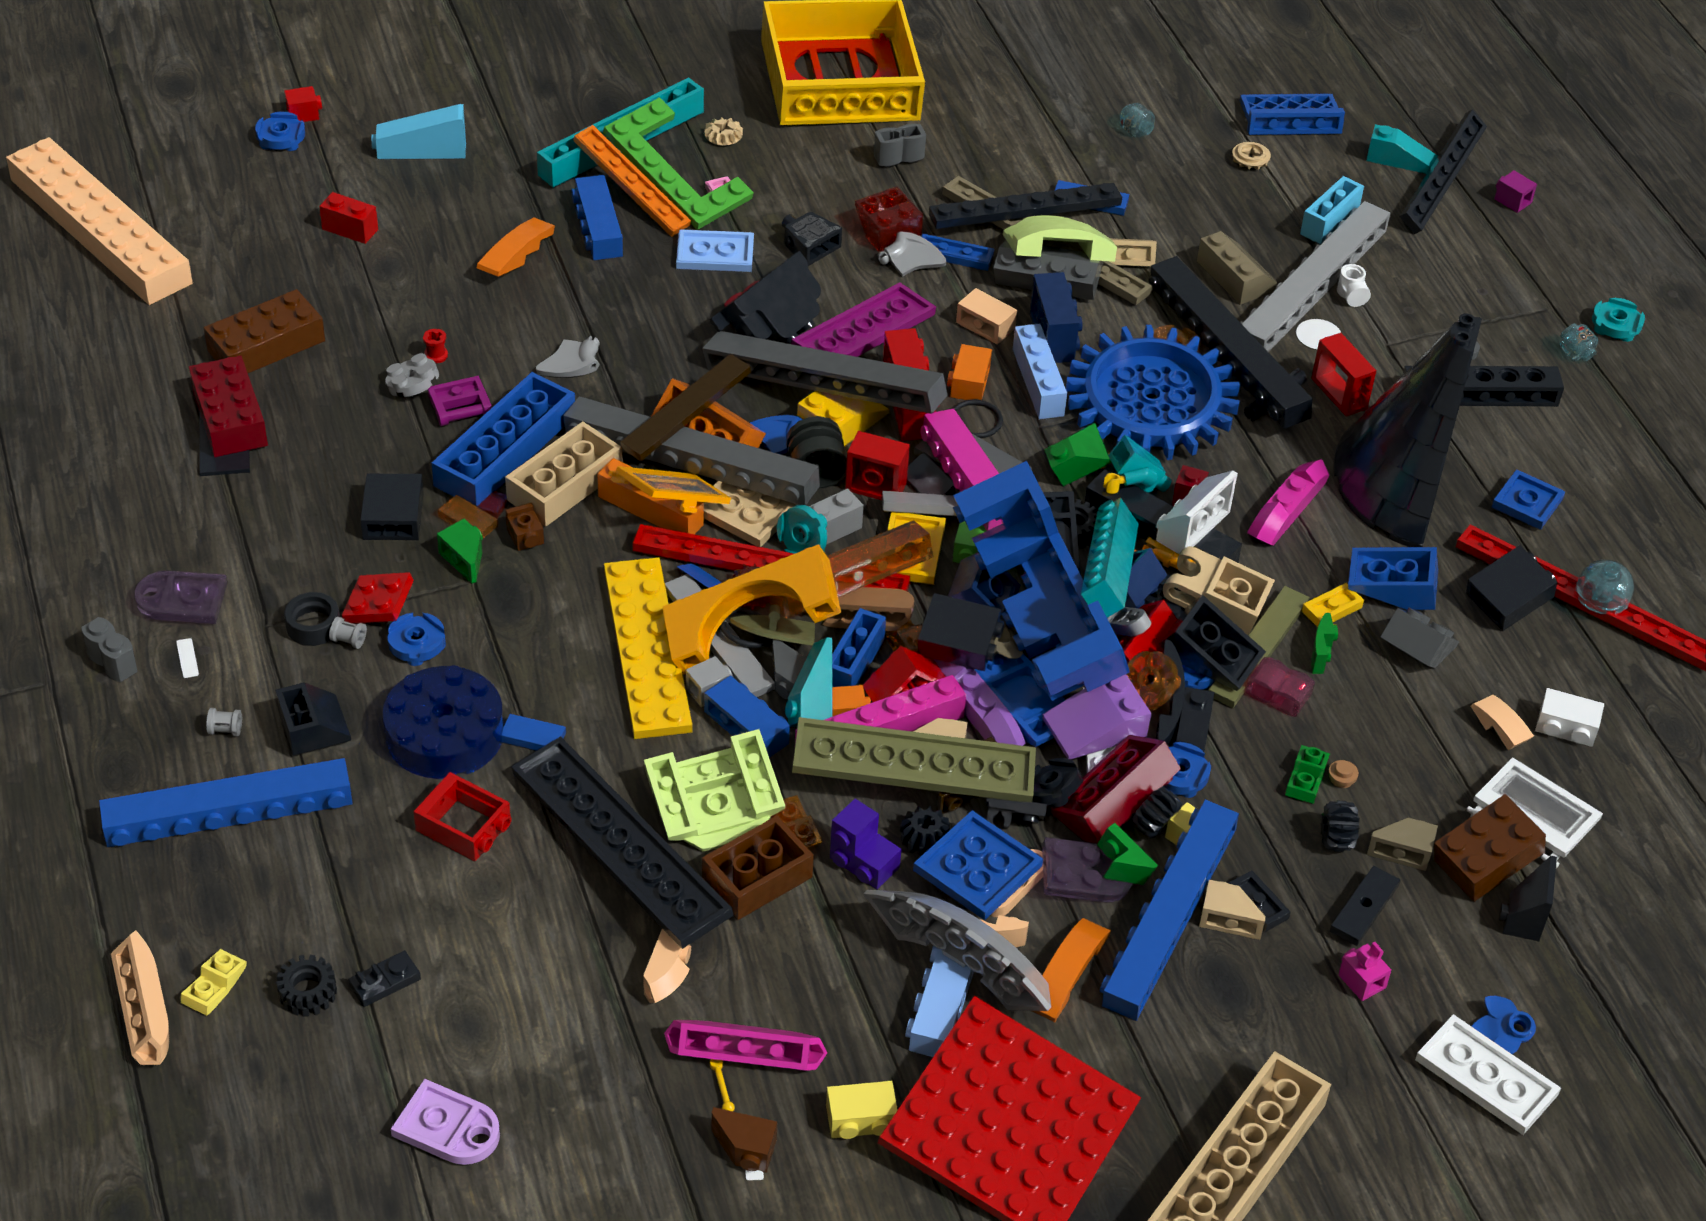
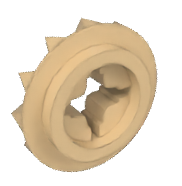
[704,117,743,145]
[1232,142,1271,170]

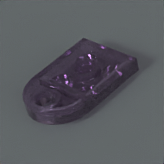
[135,571,228,624]
[1042,837,1133,902]

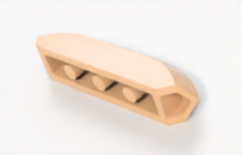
[644,878,704,1003]
[111,930,169,1065]

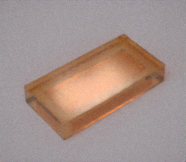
[438,495,498,538]

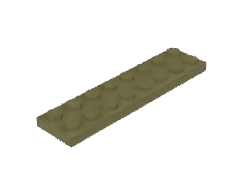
[792,717,1036,802]

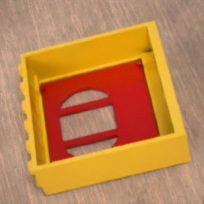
[761,0,925,125]

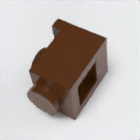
[505,502,544,551]

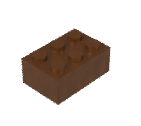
[1434,794,1546,902]
[702,816,814,920]

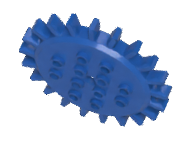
[1066,325,1240,460]

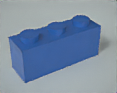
[832,608,886,687]
[704,675,790,758]

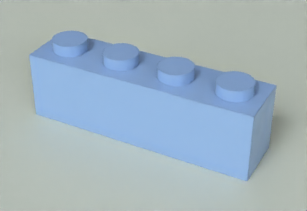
[1013,324,1067,419]
[905,945,974,1057]

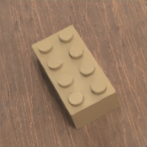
[505,421,622,527]

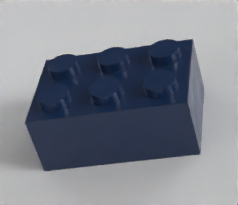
[1029,272,1082,363]

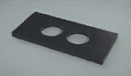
[199,411,250,476]

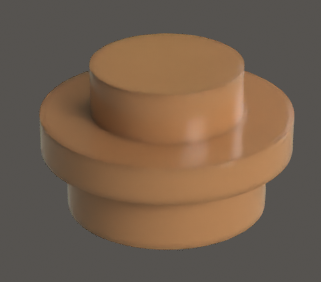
[1328,760,1359,788]

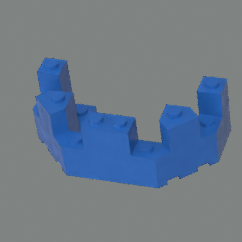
[953,461,1130,701]

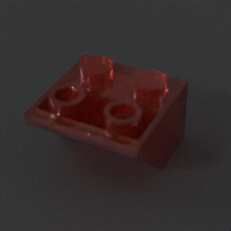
[855,186,923,252]

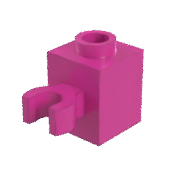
[1338,942,1391,1001]

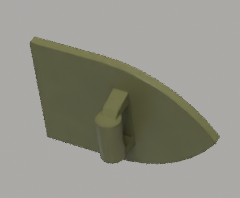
[730,604,815,646]

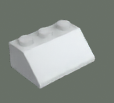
[1156,471,1238,554]

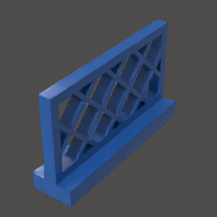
[1240,94,1345,135]

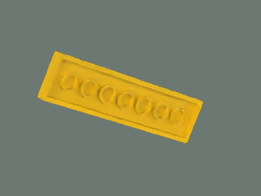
[604,557,692,739]

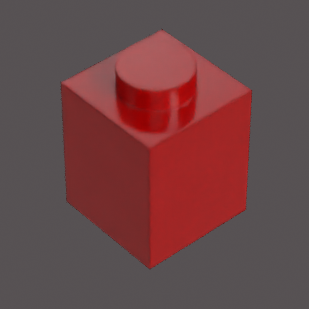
[284,86,322,122]

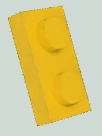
[1302,583,1364,627]

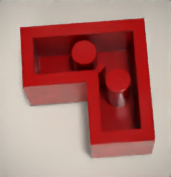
[863,646,945,702]

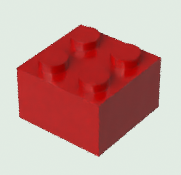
[845,431,910,500]

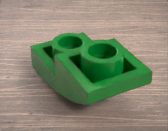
[1311,613,1338,674]
[1285,745,1330,804]

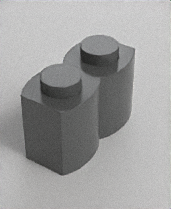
[874,124,926,167]
[81,617,138,682]

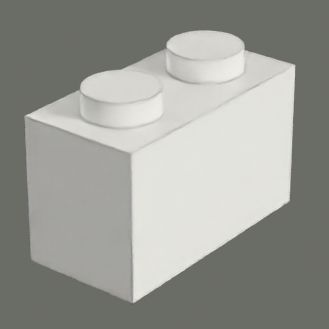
[1535,688,1604,747]

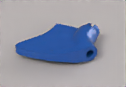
[750,415,803,455]

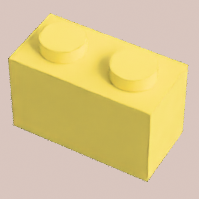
[826,1081,897,1139]

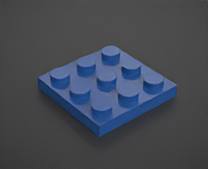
[913,810,1043,920]

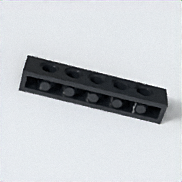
[1402,366,1564,407]

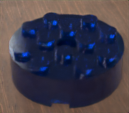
[383,665,504,779]

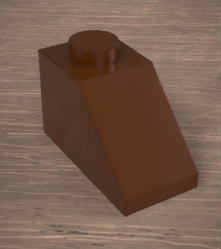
[711,1107,777,1173]

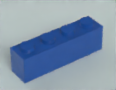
[571,175,623,260]

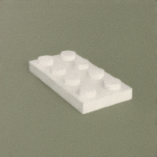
[1415,1014,1561,1135]

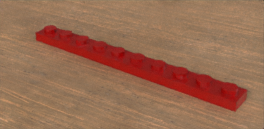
[633,524,910,592]
[1456,524,1706,671]

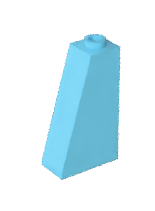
[371,104,466,159]

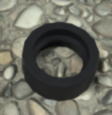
[284,592,340,646]

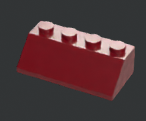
[1049,735,1181,844]

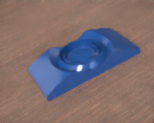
[975,653,1065,747]

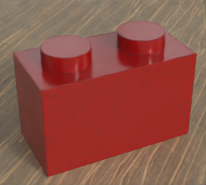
[319,192,378,244]

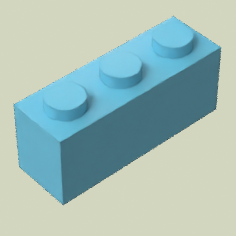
[1300,176,1364,244]

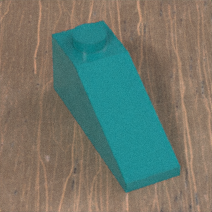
[1366,124,1438,174]
[785,637,832,727]

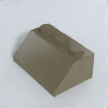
[1197,231,1279,305]

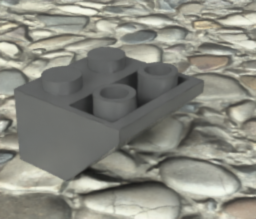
[1381,607,1459,668]

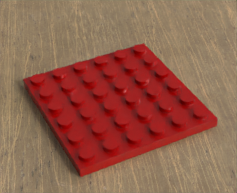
[877,996,1141,1221]

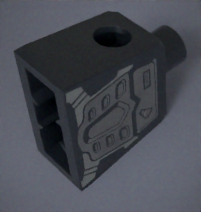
[782,212,842,266]

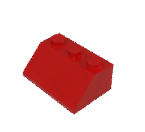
[1115,600,1177,682]

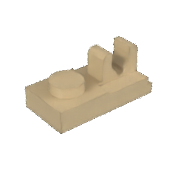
[1109,238,1157,266]

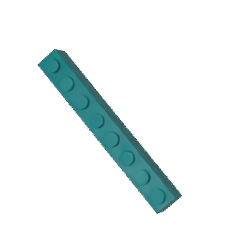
[537,77,704,187]
[1081,498,1139,618]

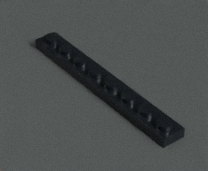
[1399,109,1487,234]
[928,183,1122,229]

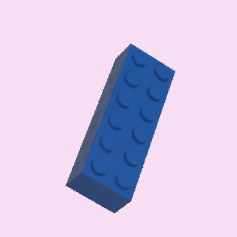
[431,372,575,508]

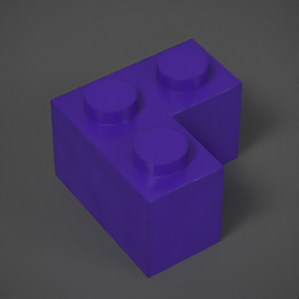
[830,798,901,889]

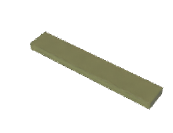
[1209,586,1310,708]

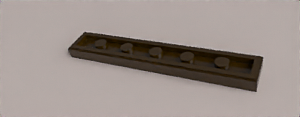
[621,354,751,461]

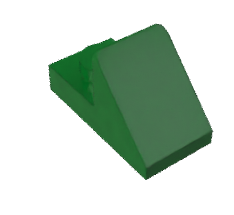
[1097,823,1158,885]

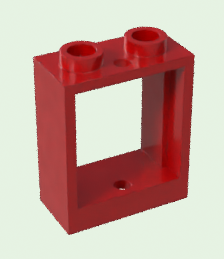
[1311,332,1377,417]
[414,772,512,861]

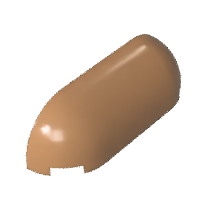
[822,586,914,631]

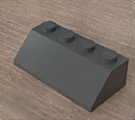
[994,240,1104,300]

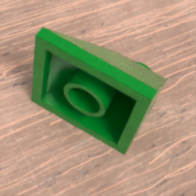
[1044,423,1112,487]

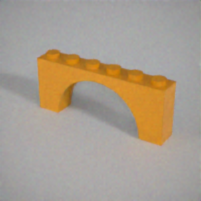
[662,544,841,675]

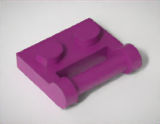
[428,375,492,426]

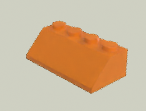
[651,378,766,448]

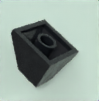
[1499,856,1557,942]

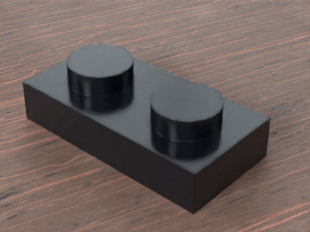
[1229,870,1291,932]

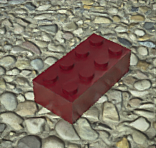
[188,355,268,457]

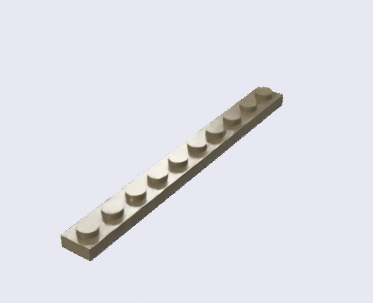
[942,176,1152,305]

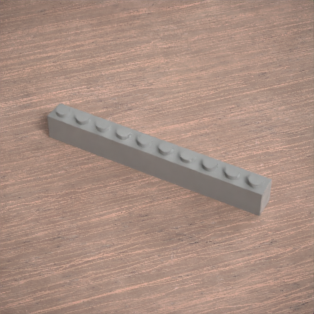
[1240,201,1390,352]

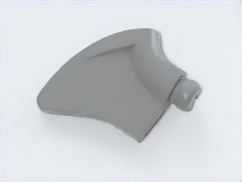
[878,232,946,277]
[536,336,600,377]

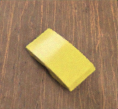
[181,949,247,1016]

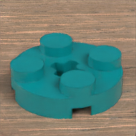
[1592,298,1645,342]
[777,505,828,554]

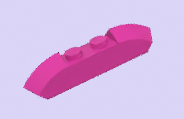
[1247,459,1330,546]
[664,1020,827,1070]

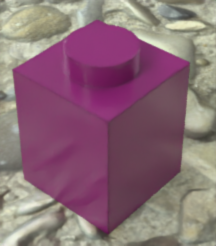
[1494,170,1537,213]

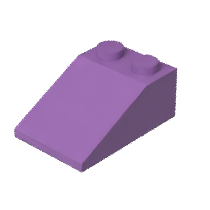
[1043,674,1151,759]

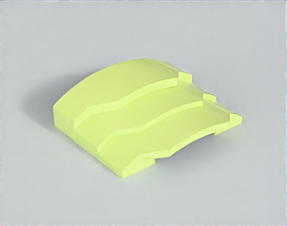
[1003,215,1117,262]
[644,729,785,852]

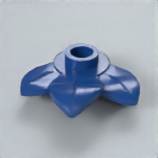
[1472,996,1536,1054]

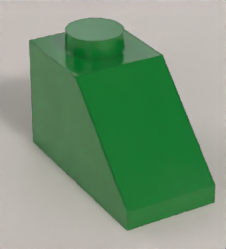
[437,519,483,584]

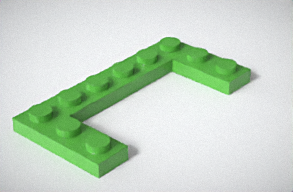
[603,97,754,230]

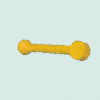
[710,1059,735,1111]

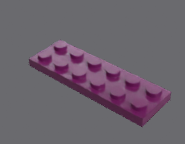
[791,282,936,357]

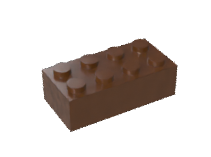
[203,289,325,373]

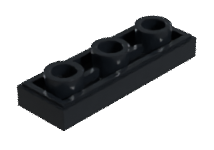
[1330,865,1401,946]

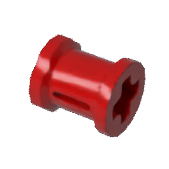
[423,329,448,364]

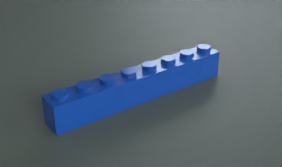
[99,758,353,847]
[1100,799,1239,1021]

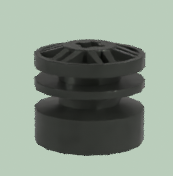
[786,416,847,489]

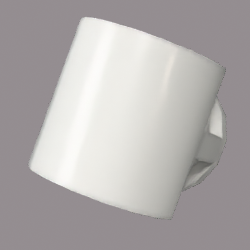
[1337,264,1371,307]

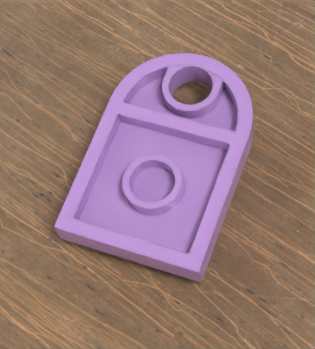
[391,1079,500,1165]

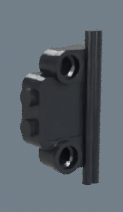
[709,251,821,344]

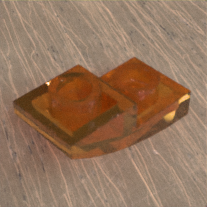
[772,795,822,848]

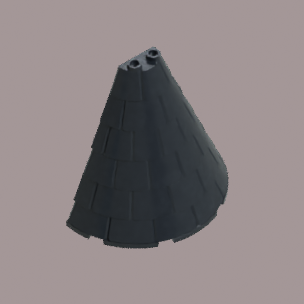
[1334,313,1482,547]

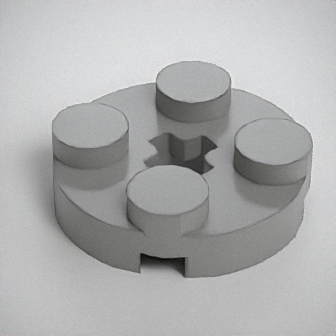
[385,353,439,397]

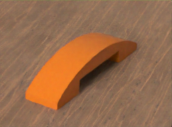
[1032,918,1111,1022]

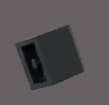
[275,682,351,756]

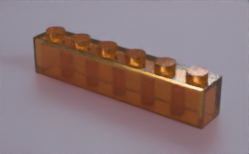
[769,520,933,619]

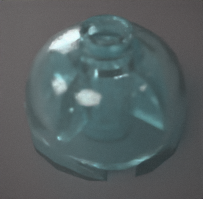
[1575,559,1634,614]

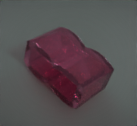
[1245,657,1315,717]

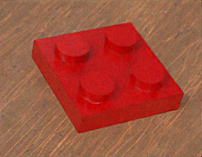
[342,572,414,623]

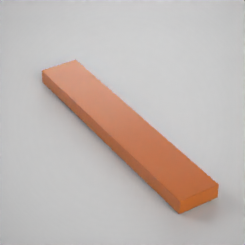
[573,125,691,237]

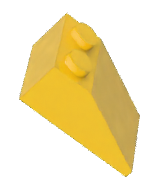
[797,391,889,446]

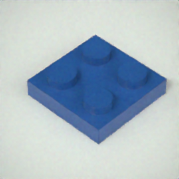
[1492,469,1565,530]

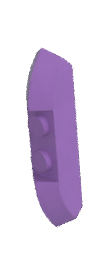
[934,659,1026,746]

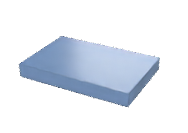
[676,230,754,272]

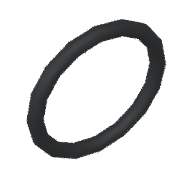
[952,399,1003,438]
[719,608,774,648]

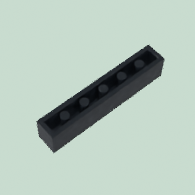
[1084,470,1242,563]

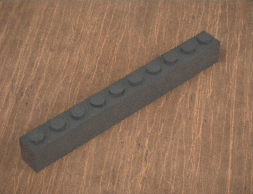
[702,331,947,414]
[563,396,820,505]

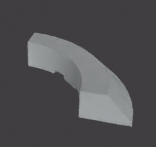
[864,890,1051,1011]

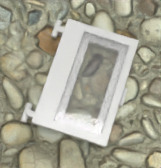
[1466,757,1603,868]

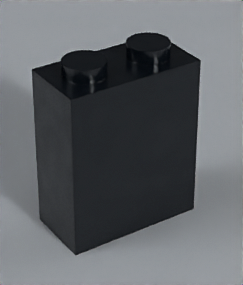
[361,473,424,540]
[1466,545,1557,631]
[918,593,1005,671]

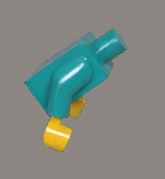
[1100,435,1172,494]

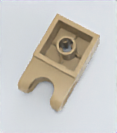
[1163,546,1275,635]

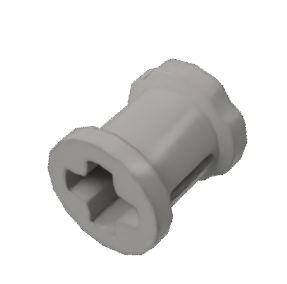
[329,617,367,649]
[206,708,242,736]

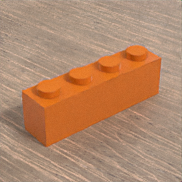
[597,458,704,534]

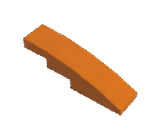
[477,217,555,276]

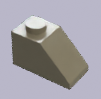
[1367,818,1438,871]

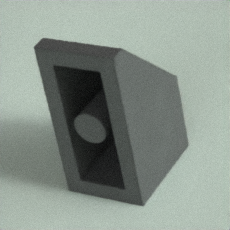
[772,639,807,699]

